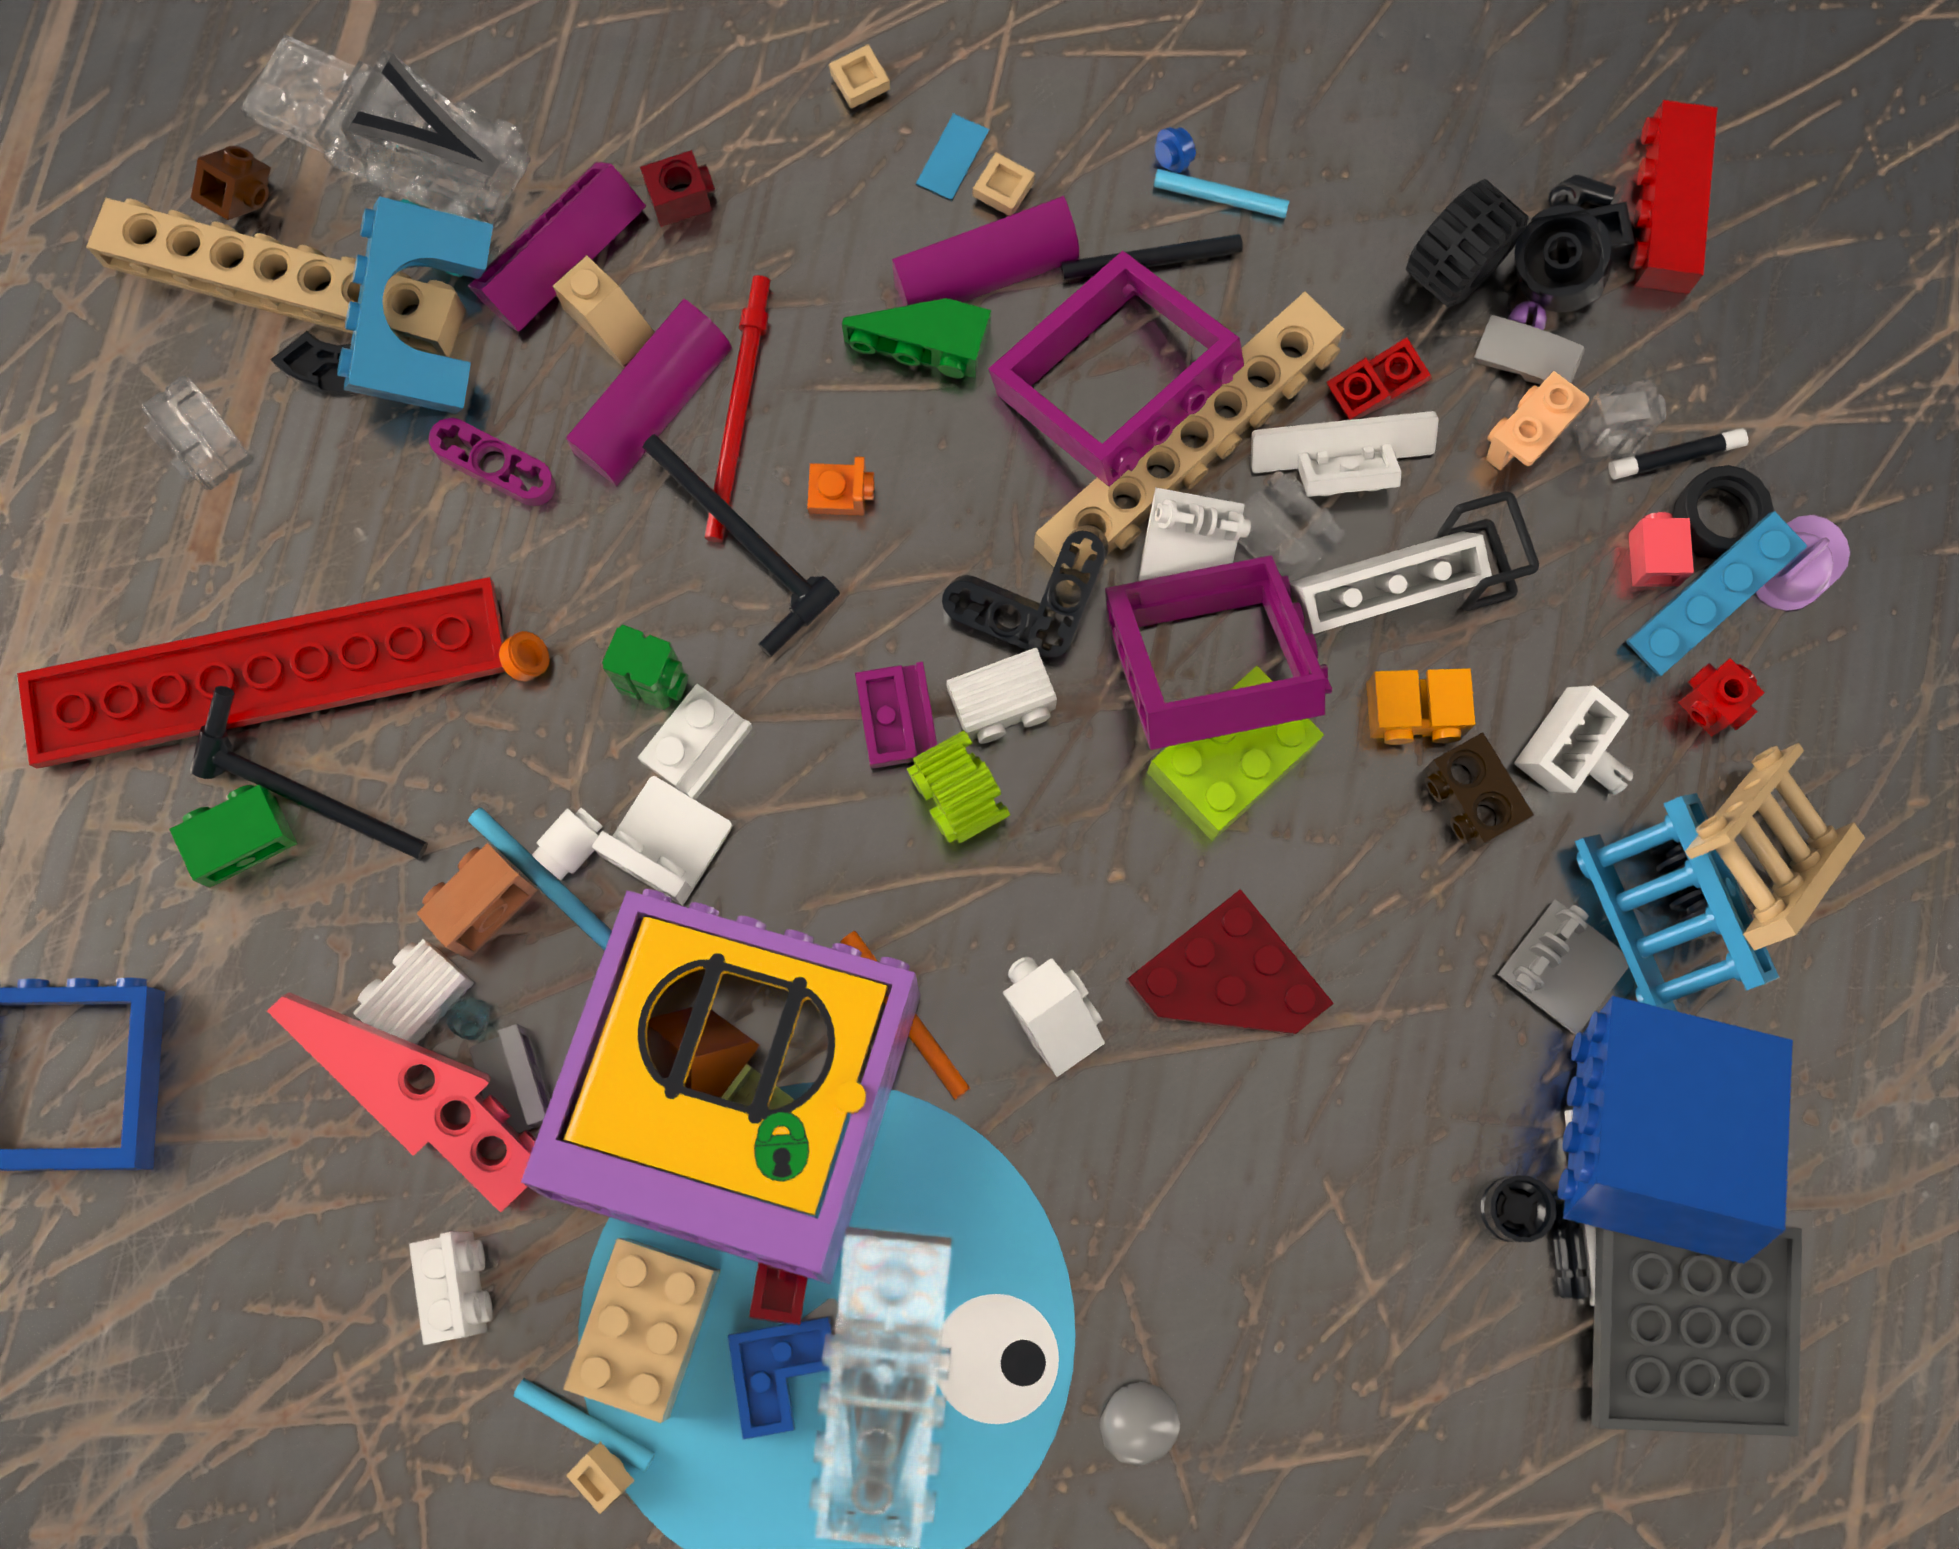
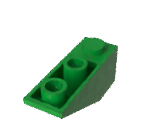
[842,298,991,378]

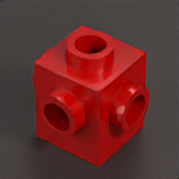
[1678,658,1765,737]

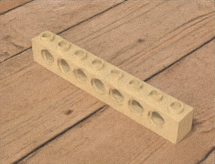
[86,198,466,357]
[1034,291,1344,586]

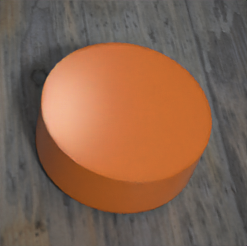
[499,631,550,682]

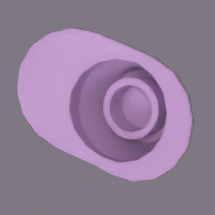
[1755,515,1850,611]

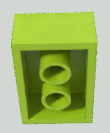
[1147,666,1324,842]

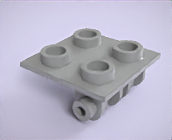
[1497,899,1629,1035]

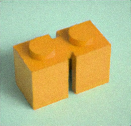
[1366,668,1475,745]

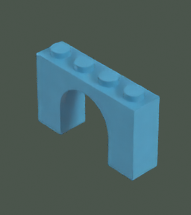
[337,196,493,414]

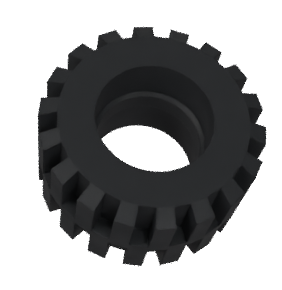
[1406,179,1529,307]

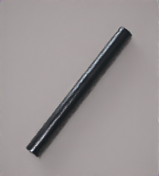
[1061,234,1243,280]

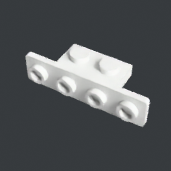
[1251,411,1439,497]

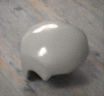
[1099,1382,1180,1467]

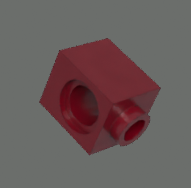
[640,150,715,227]

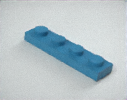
[1625,511,1807,676]

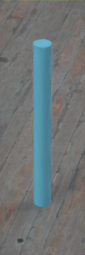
[468,807,612,951]

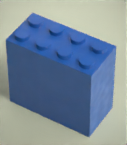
[1558,996,1793,1264]

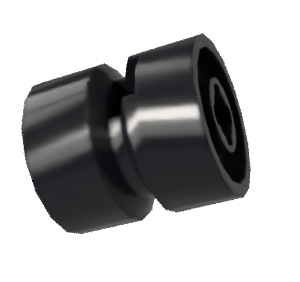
[1474,1175,1556,1242]

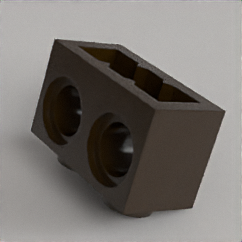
[1424,732,1534,851]

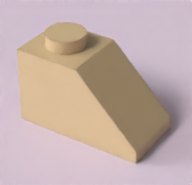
[553,256,655,368]

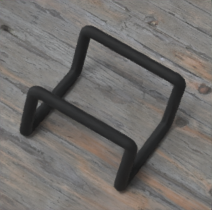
[1437,491,1539,611]

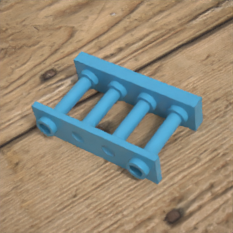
[1575,793,1779,1012]

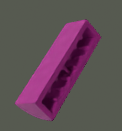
[468,162,647,332]
[892,196,1080,306]
[566,299,732,486]

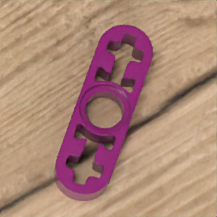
[429,418,556,506]

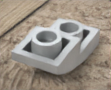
[1474,315,1585,385]

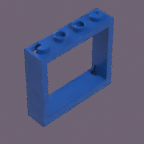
[0,978,165,1171]

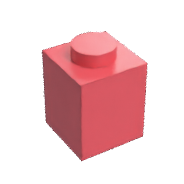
[1628,512,1694,587]

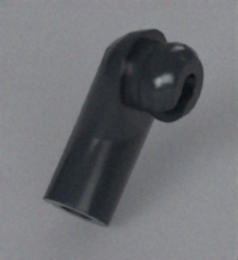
[1548,175,1616,207]

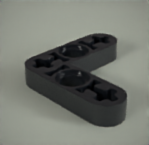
[942,525,1109,658]

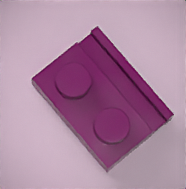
[855,662,937,769]

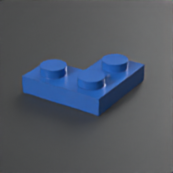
[728,1316,838,1440]

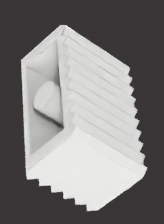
[947,648,1057,744]
[353,939,474,1045]

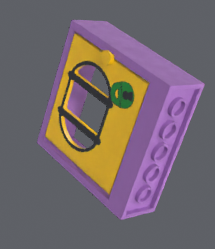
[521,889,921,1284]

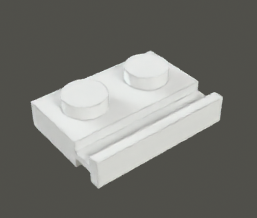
[637,683,753,800]

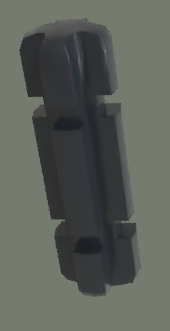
[1552,1199,1590,1300]

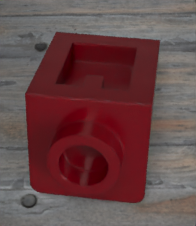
[749,1262,808,1326]

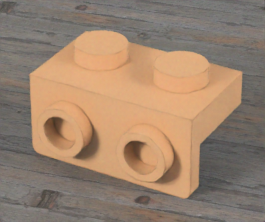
[1486,371,1589,471]

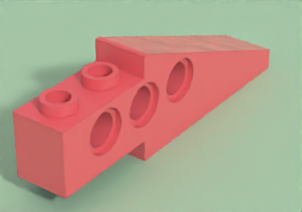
[267,992,536,1213]

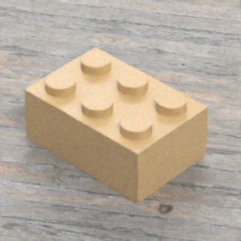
[563,1238,720,1423]

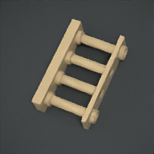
[1685,743,1865,951]

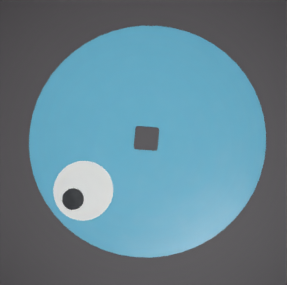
[578,1082,1076,1549]

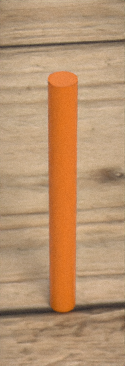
[840,931,970,1100]

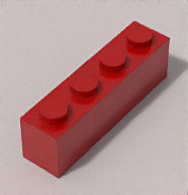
[1630,100,1718,294]

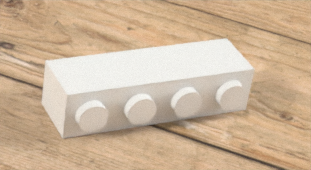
[1290,531,1492,634]

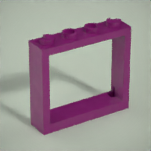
[988,251,1244,487]
[1105,555,1332,750]

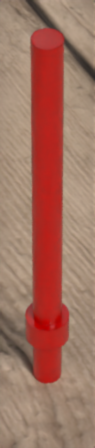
[704,275,771,543]

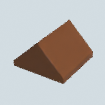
[647,1007,760,1098]

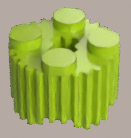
[907,730,1011,843]

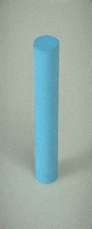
[1153,169,1290,219]
[513,1378,655,1472]

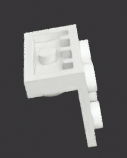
[592,776,733,906]
[409,1232,493,1345]

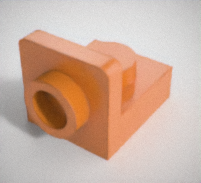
[807,456,875,516]

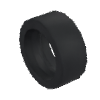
[1674,465,1774,560]

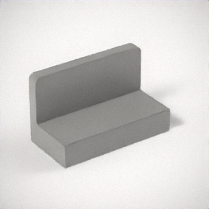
[470,1024,550,1140]

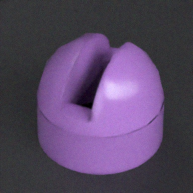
[1508,301,1547,330]

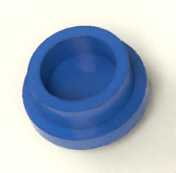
[1155,127,1196,173]

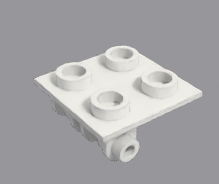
[1137,487,1251,581]

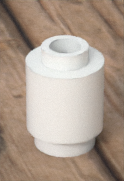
[532,808,603,880]

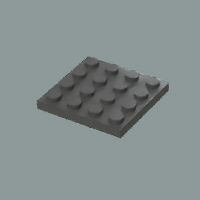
[1591,1226,1802,1437]

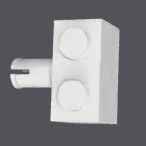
[1514,686,1634,795]
[1002,957,1105,1077]

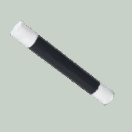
[1608,428,1748,480]

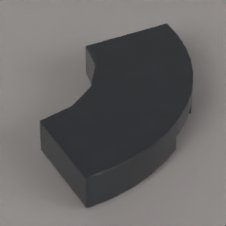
[271,331,356,395]

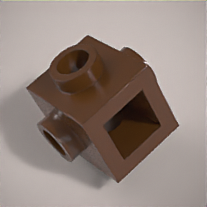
[190,146,271,220]

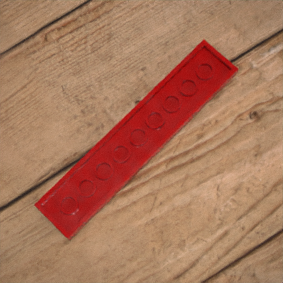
[17,577,506,769]

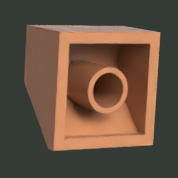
[416,843,538,960]

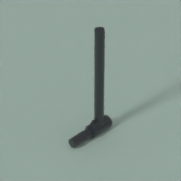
[642,434,840,657]
[190,686,428,860]

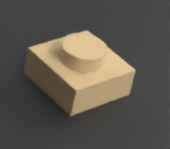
[829,44,890,109]
[973,152,1035,216]
[566,1442,635,1514]

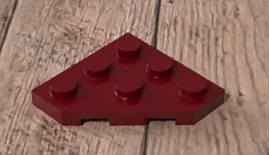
[1126,889,1334,1035]

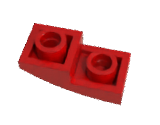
[1326,337,1431,420]

